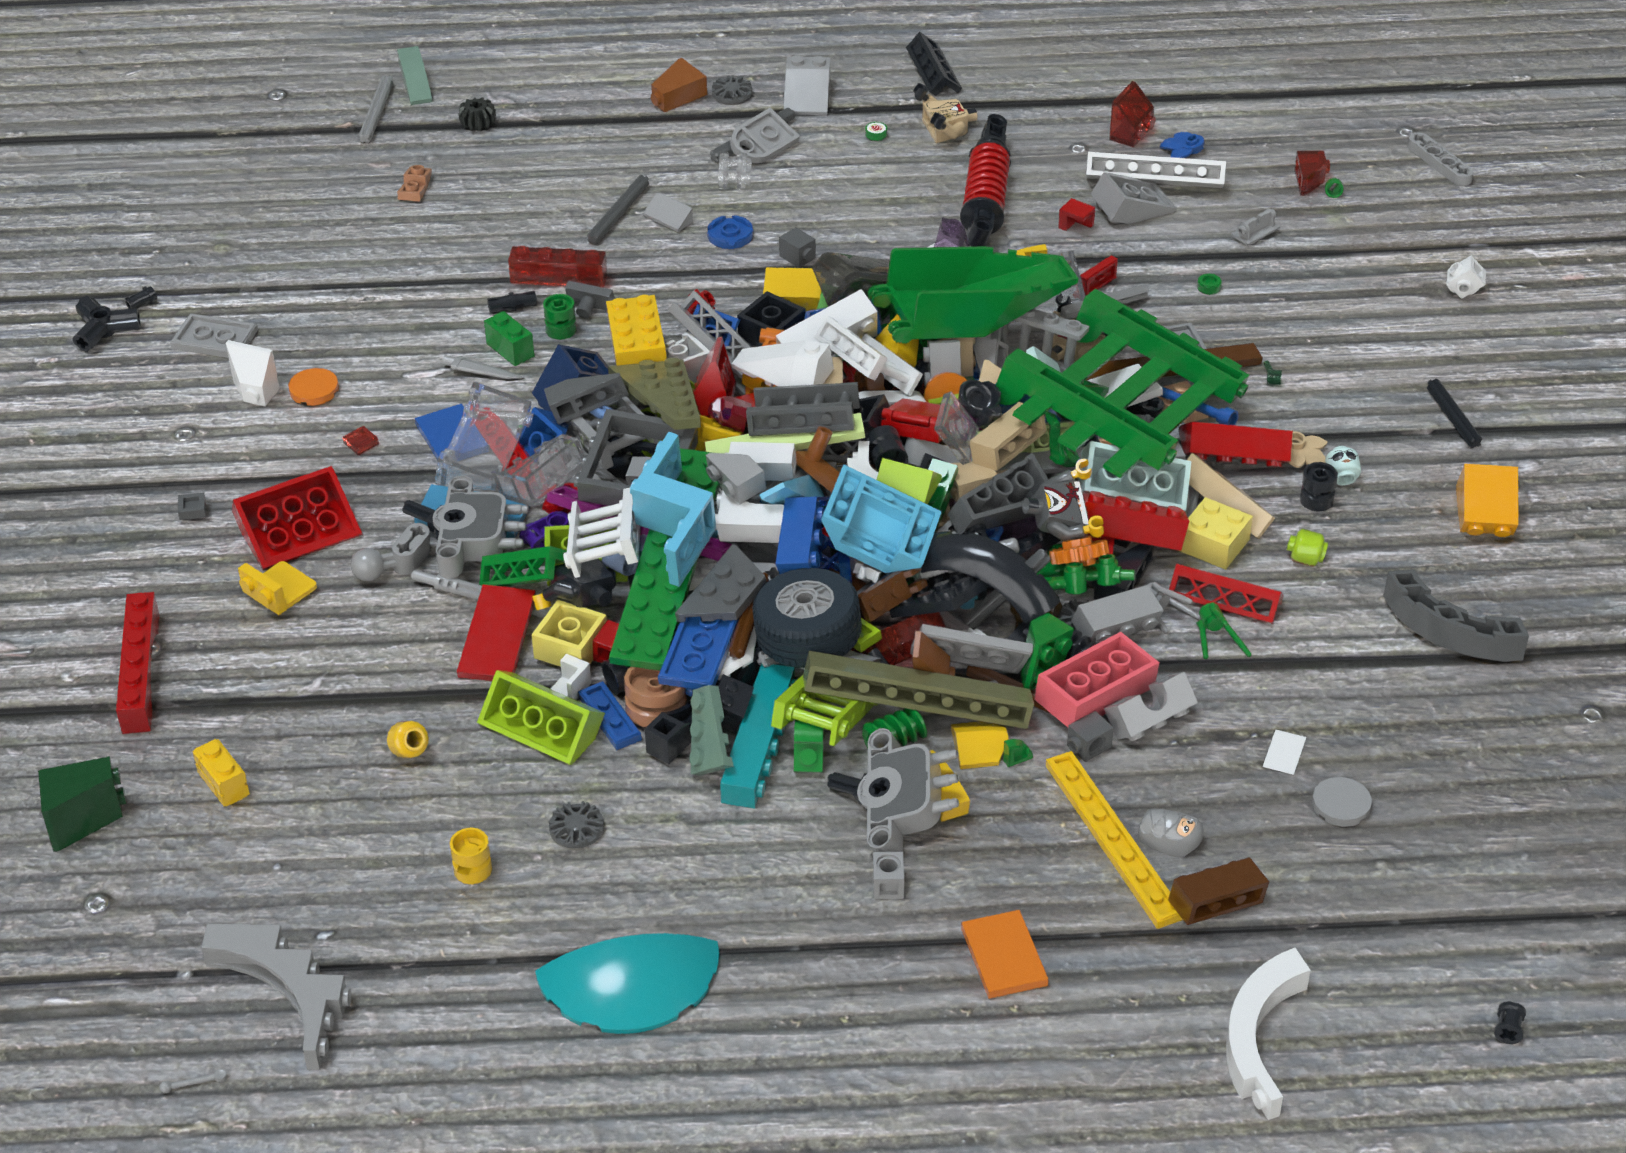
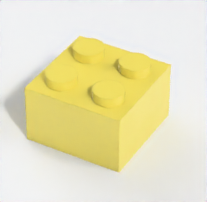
[1178,497,1253,570]
[532,600,607,667]

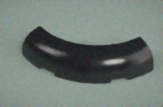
[921,531,1060,623]

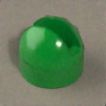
[1325,178,1344,198]

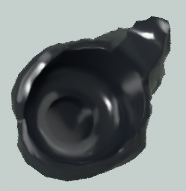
[958,379,1002,429]

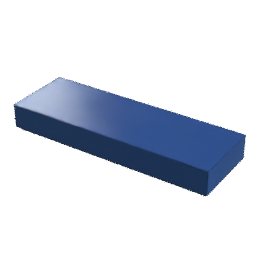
[578,681,642,751]

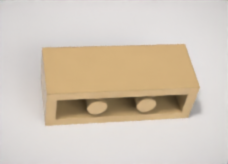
[970,402,1047,471]

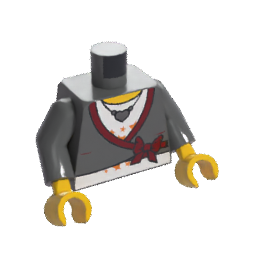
[1022,459,1104,541]

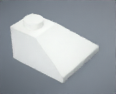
[226,340,280,407]

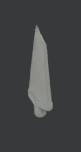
[442,355,525,379]

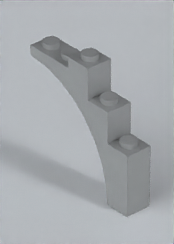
[201,923,351,1070]

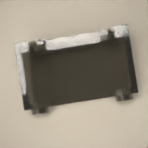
[812,252,890,307]

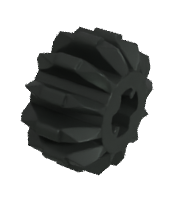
[458,97,496,131]

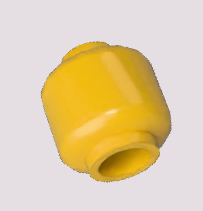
[387,721,429,758]

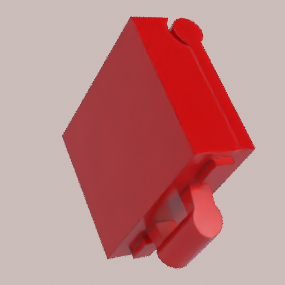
[881,398,960,443]

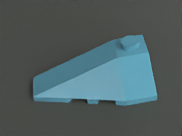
[759,475,827,505]

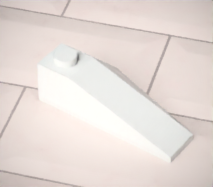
[731,340,834,387]

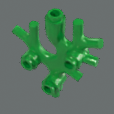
[1037,544,1136,594]

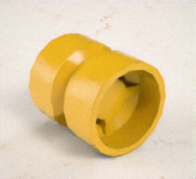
[449,827,492,885]

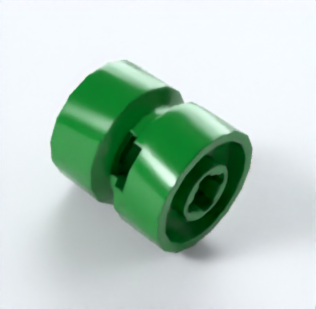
[543,294,577,340]

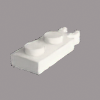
[848,556,882,583]

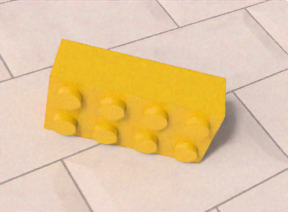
[606,295,667,366]

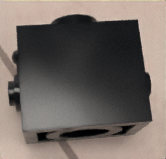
[717,674,754,732]

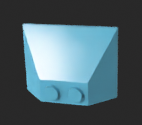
[821,464,942,573]

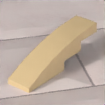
[1187,453,1275,539]

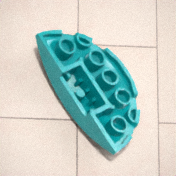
[535,933,719,1034]

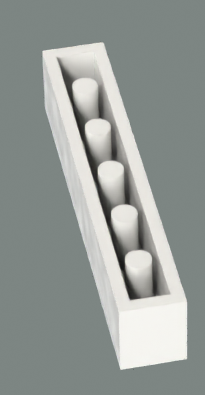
[1086,152,1226,188]

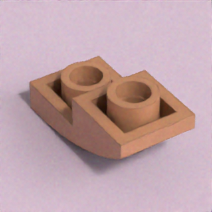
[397,165,432,202]

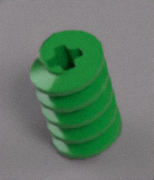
[862,708,927,749]

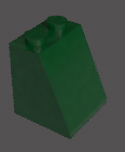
[38,756,127,852]

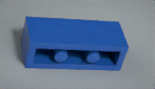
[775,496,825,575]

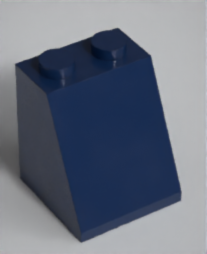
[532,344,609,412]

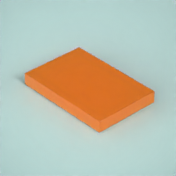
[961,910,1048,999]

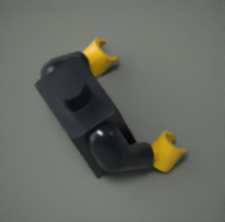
[532,559,616,610]

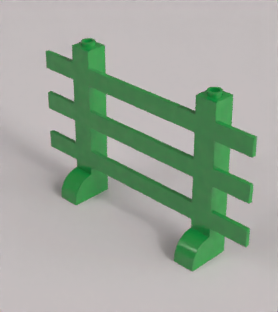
[996,289,1249,478]

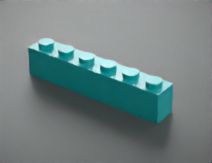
[720,664,797,809]

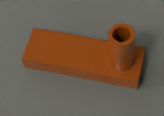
[796,426,840,493]

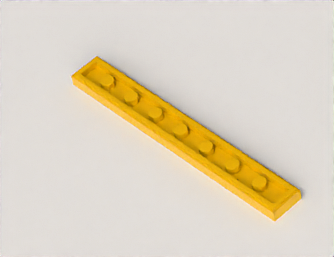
[1046,751,1183,929]

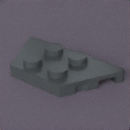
[675,544,767,622]

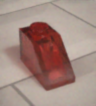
[1294,151,1330,196]

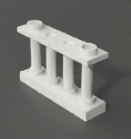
[815,315,923,396]
[564,488,640,578]

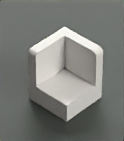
[551,654,591,700]

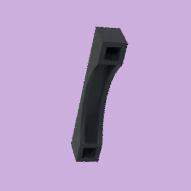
[645,639,762,764]

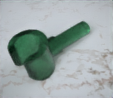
[1264,361,1282,385]

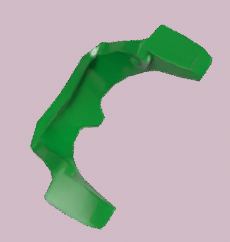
[1044,411,1080,468]

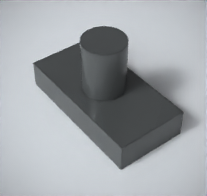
[565,281,615,318]

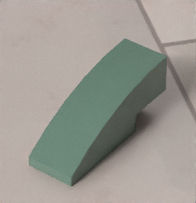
[397,46,432,105]

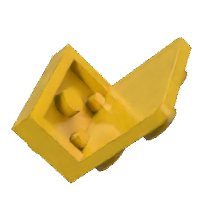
[238,561,317,615]

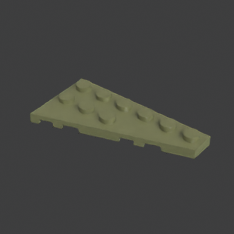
[608,358,701,430]

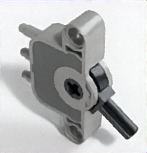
[402,475,529,579]
[827,728,959,852]

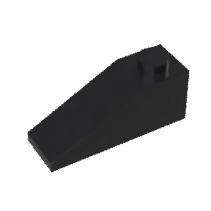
[1091,543,1154,600]

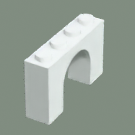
[715,442,797,543]

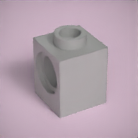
[873,851,904,899]

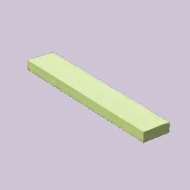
[705,413,865,453]

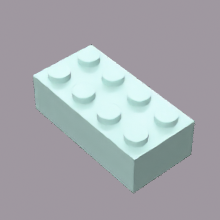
[1078,441,1191,512]

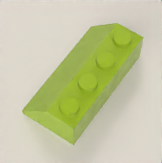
[477,670,605,765]

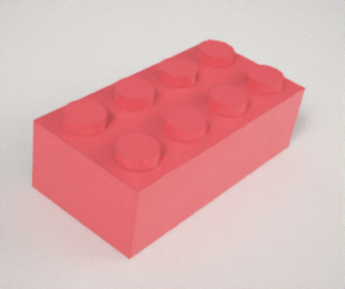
[1034,632,1160,727]

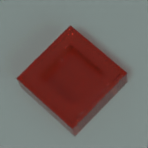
[343,426,379,455]

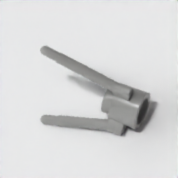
[1148,582,1201,633]

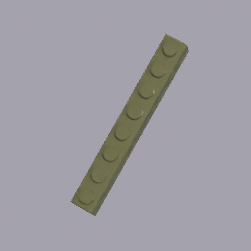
[803,651,1034,729]

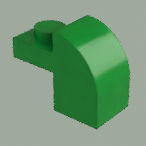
[794,716,825,773]

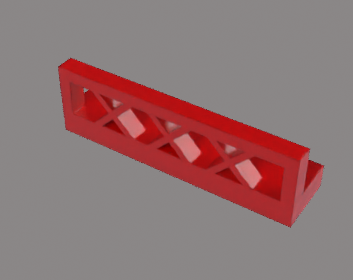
[1169,564,1284,624]

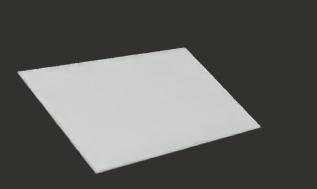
[1263,730,1306,775]

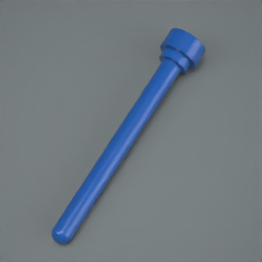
[1160,386,1239,425]

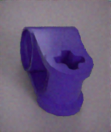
[519,511,570,549]

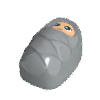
[1138,808,1204,858]

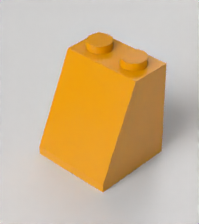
[1456,464,1518,537]

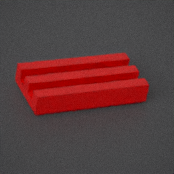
[1078,255,1118,298]

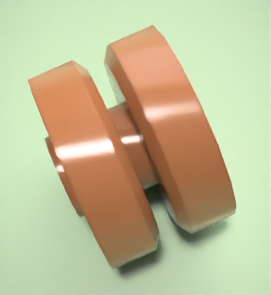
[624,667,687,727]

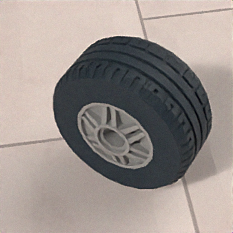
[752,568,862,668]

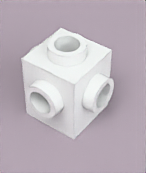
[1446,255,1486,299]

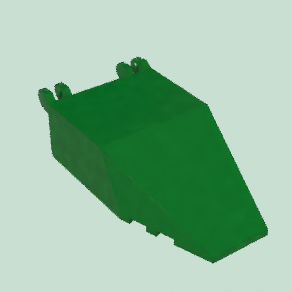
[868,246,1079,344]

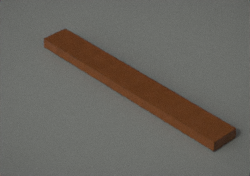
[1086,343,1263,380]

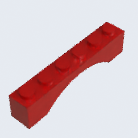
[116,592,160,734]

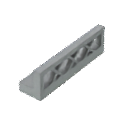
[668,291,752,362]

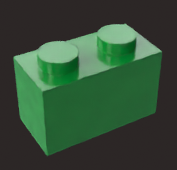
[484,311,535,366]

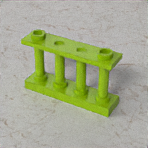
[771,675,878,746]

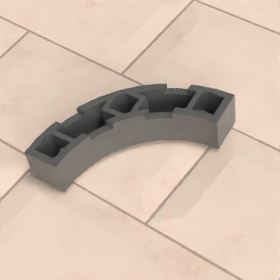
[1383,569,1529,662]

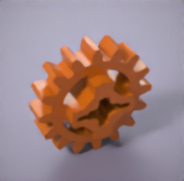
[1049,535,1110,566]

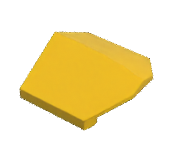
[951,721,1009,769]

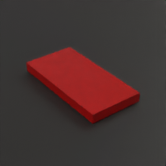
[457,584,536,681]

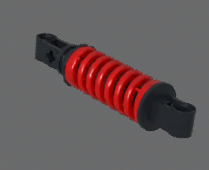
[960,114,1011,247]

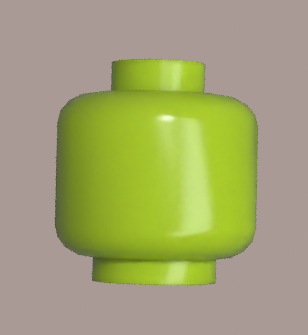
[1286,529,1328,567]

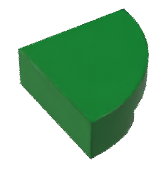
[1003,739,1033,767]

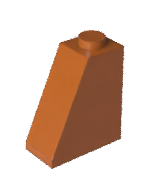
[651,58,707,113]

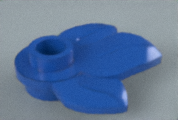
[1160,132,1205,158]

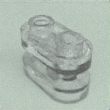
[718,153,752,189]

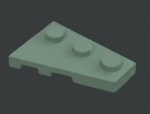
[689,685,734,776]

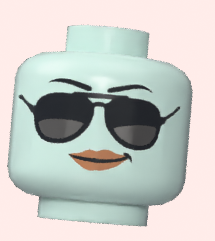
[1325,446,1361,486]

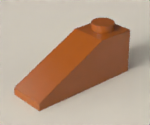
[913,631,956,676]

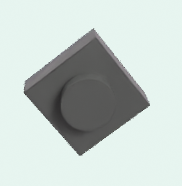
[178,492,206,520]

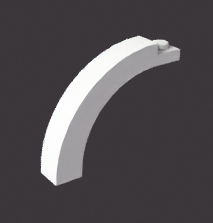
[1226,948,1311,1120]

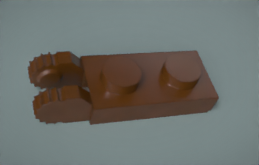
[858,568,928,622]

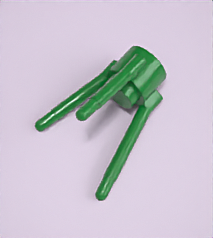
[1196,602,1252,659]

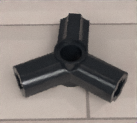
[73,296,141,352]

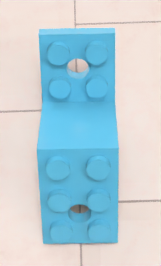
[630,432,716,587]

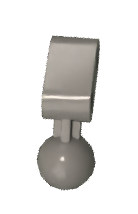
[350,523,430,581]

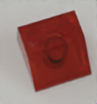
[1109,81,1156,147]

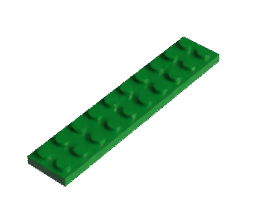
[609,448,720,671]

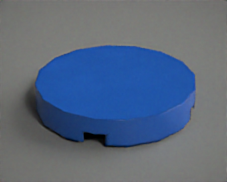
[707,215,754,249]

